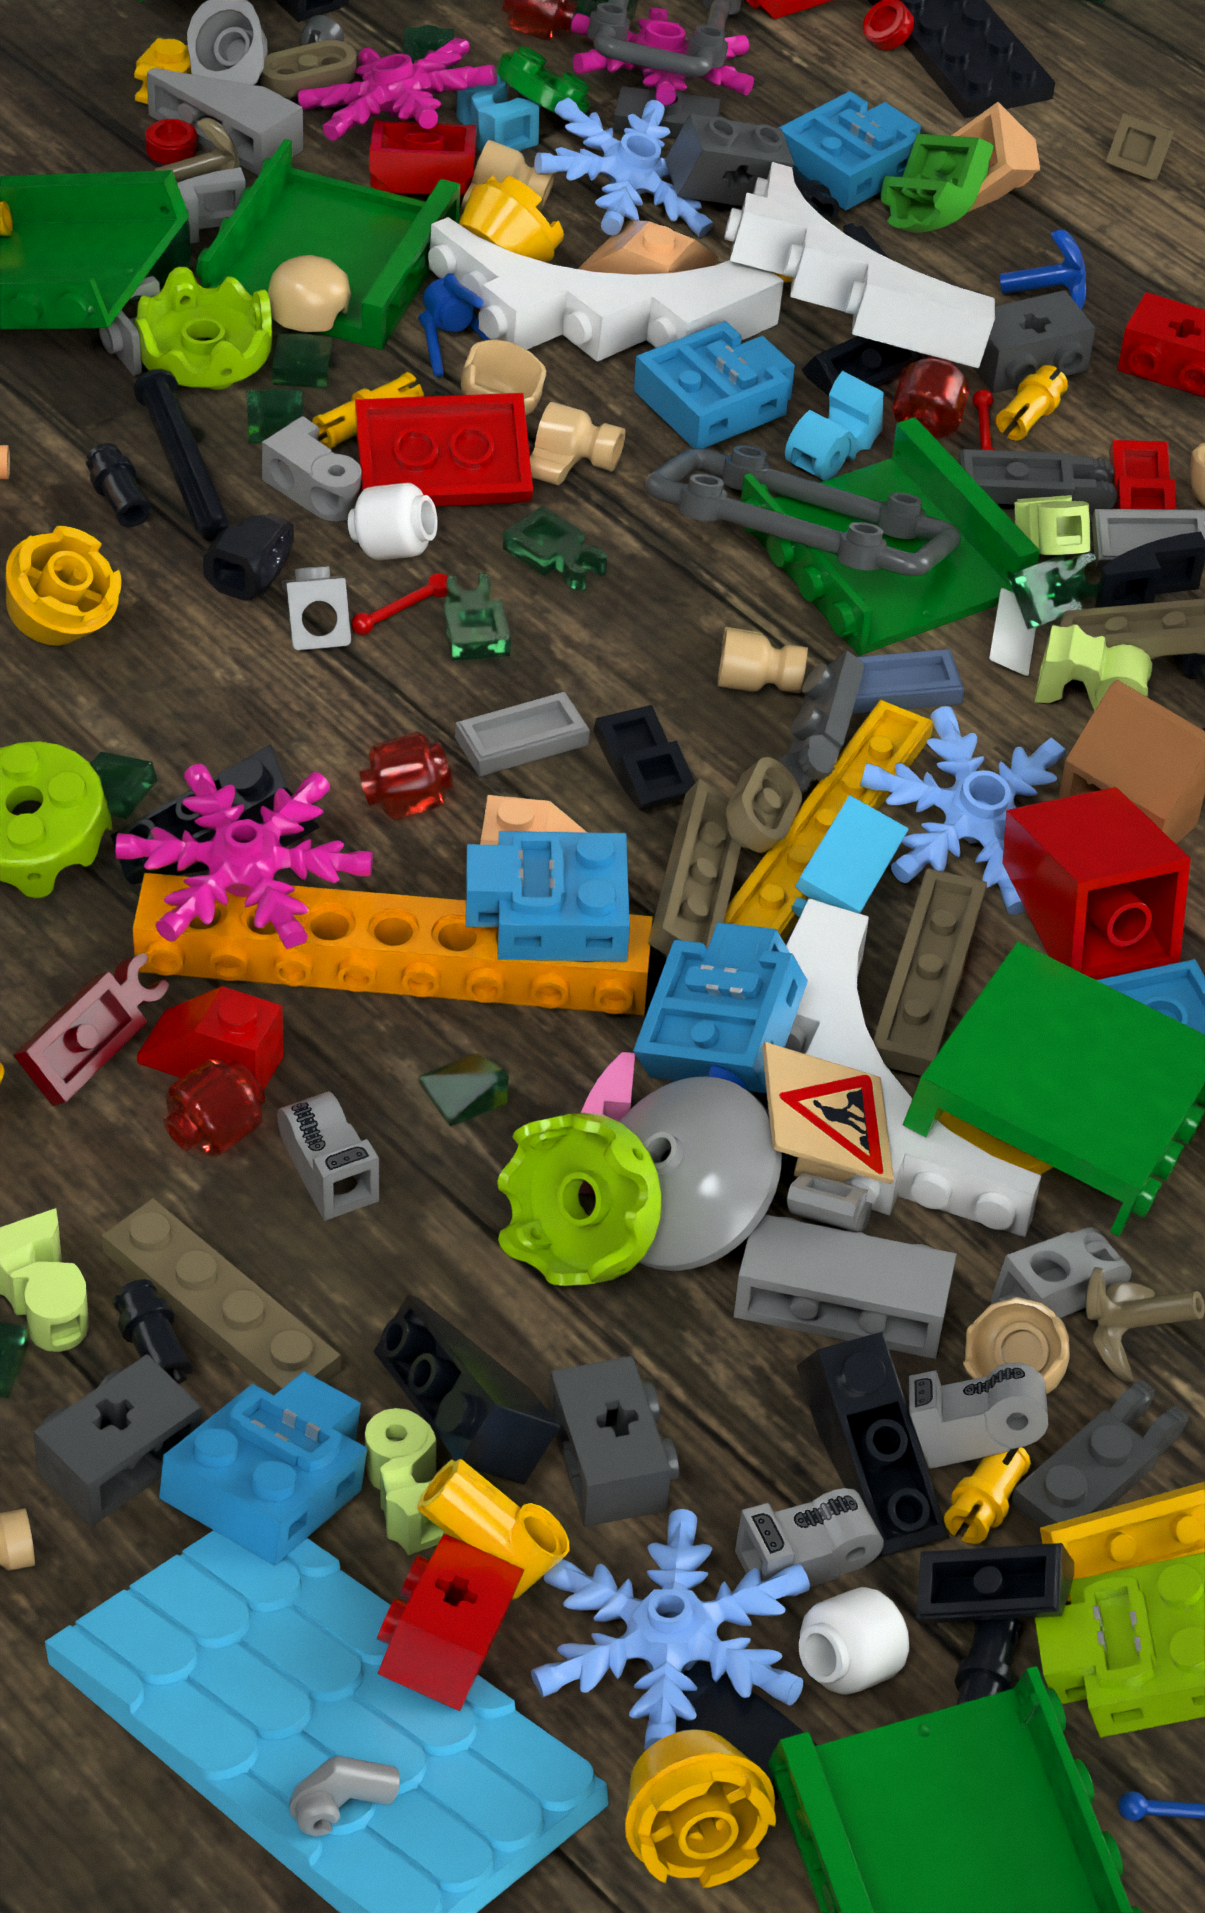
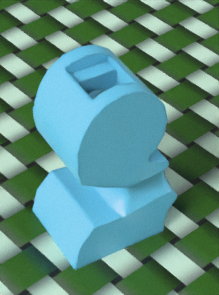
[456,75,539,151]
[785,371,883,481]

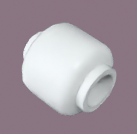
[348,483,438,561]
[799,1587,909,1695]

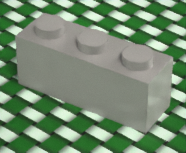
[734,1215,957,1359]

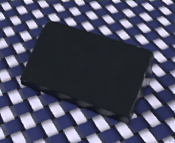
[802,336,925,396]
[916,1543,1074,1624]

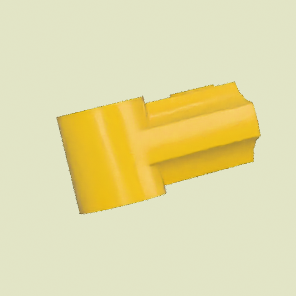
[416,1459,569,1600]

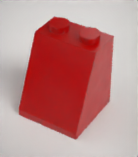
[1002,787,1191,980]

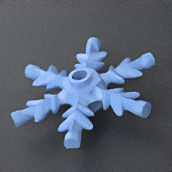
[534,98,713,238]
[860,706,1066,915]
[531,1509,810,1750]

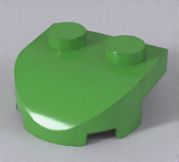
[881,134,994,233]

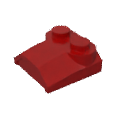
[369,120,477,200]

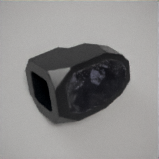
[203,513,294,601]

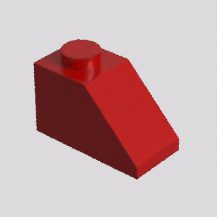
[137,986,283,1103]

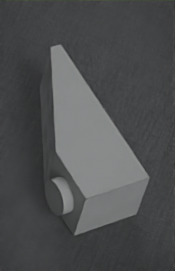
[147,68,303,176]

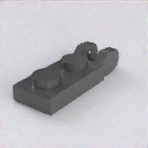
[958,449,1117,513]
[778,650,864,795]
[1011,1379,1189,1527]

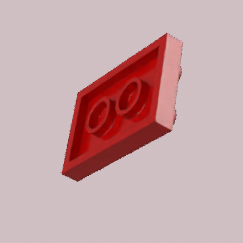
[355,393,533,507]

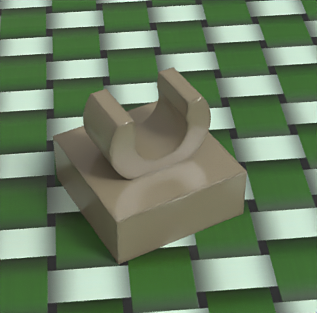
[1106,113,1175,180]

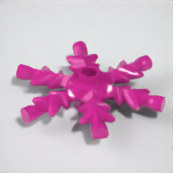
[571,7,754,105]
[298,38,497,141]
[115,764,373,949]

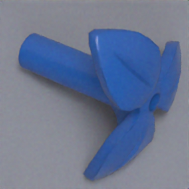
[1000,230,1086,310]

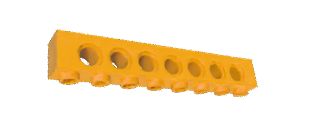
[133,873,653,1016]

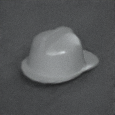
[187,0,268,85]

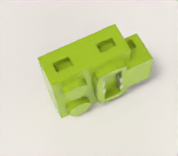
[1035,1552,1205,1738]

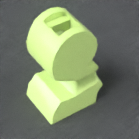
[1014,495,1091,555]
[1034,625,1152,711]
[0,1208,89,1352]
[365,1408,448,1556]

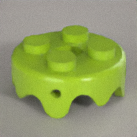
[134,267,272,390]
[0,741,112,898]
[497,1112,662,1286]

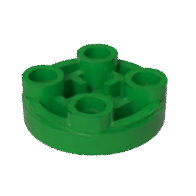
[495,45,590,115]

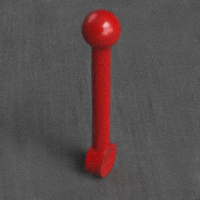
[972,389,994,450]
[351,573,451,636]

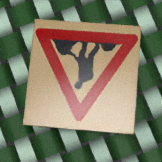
[762,1042,894,1184]

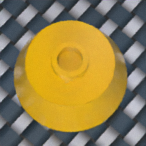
[458,175,564,263]
[6,526,121,646]
[625,1730,776,1888]

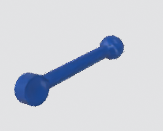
[1118,1791,1205,1821]

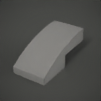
[168,167,246,246]
[787,1172,872,1232]

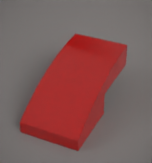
[1109,440,1176,510]

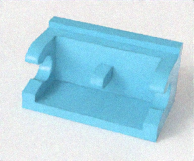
[792,795,909,918]

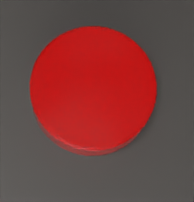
[863,0,914,51]
[145,119,198,165]

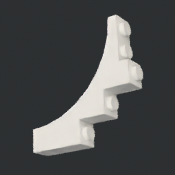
[724,162,995,368]
[428,217,784,362]
[785,898,1041,1237]

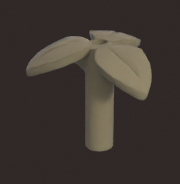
[155,118,240,183]
[1086,1267,1205,1383]

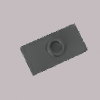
[613,86,721,138]

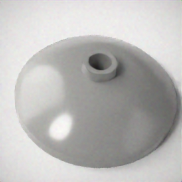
[595,1077,782,1271]

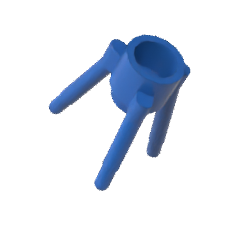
[418,273,491,378]

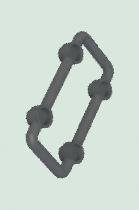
[587,0,743,77]
[644,445,961,576]

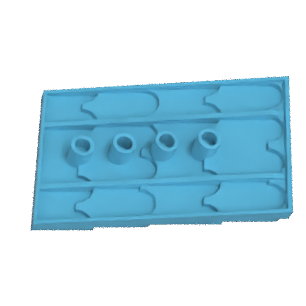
[45,1530,609,1913]

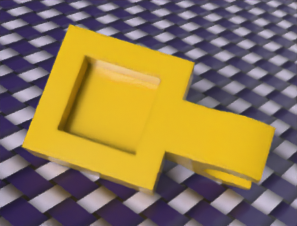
[134,38,192,104]

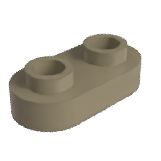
[260,40,357,100]
[726,757,802,853]

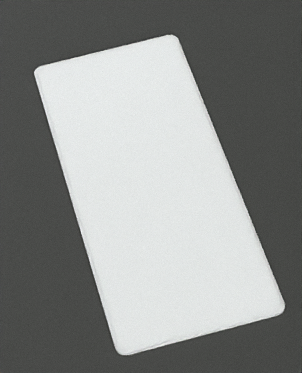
[989,588,1039,676]

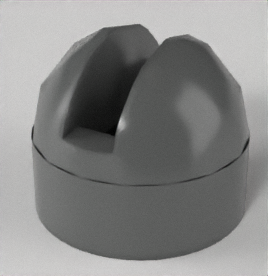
[300,15,344,46]

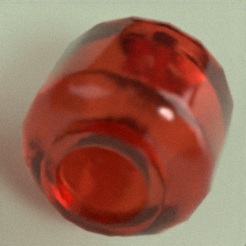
[501,0,578,40]
[892,357,970,439]
[359,732,454,820]
[163,1058,266,1157]

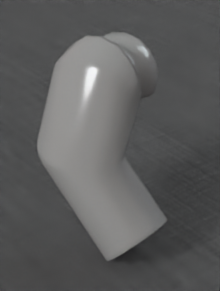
[290,1756,400,1836]

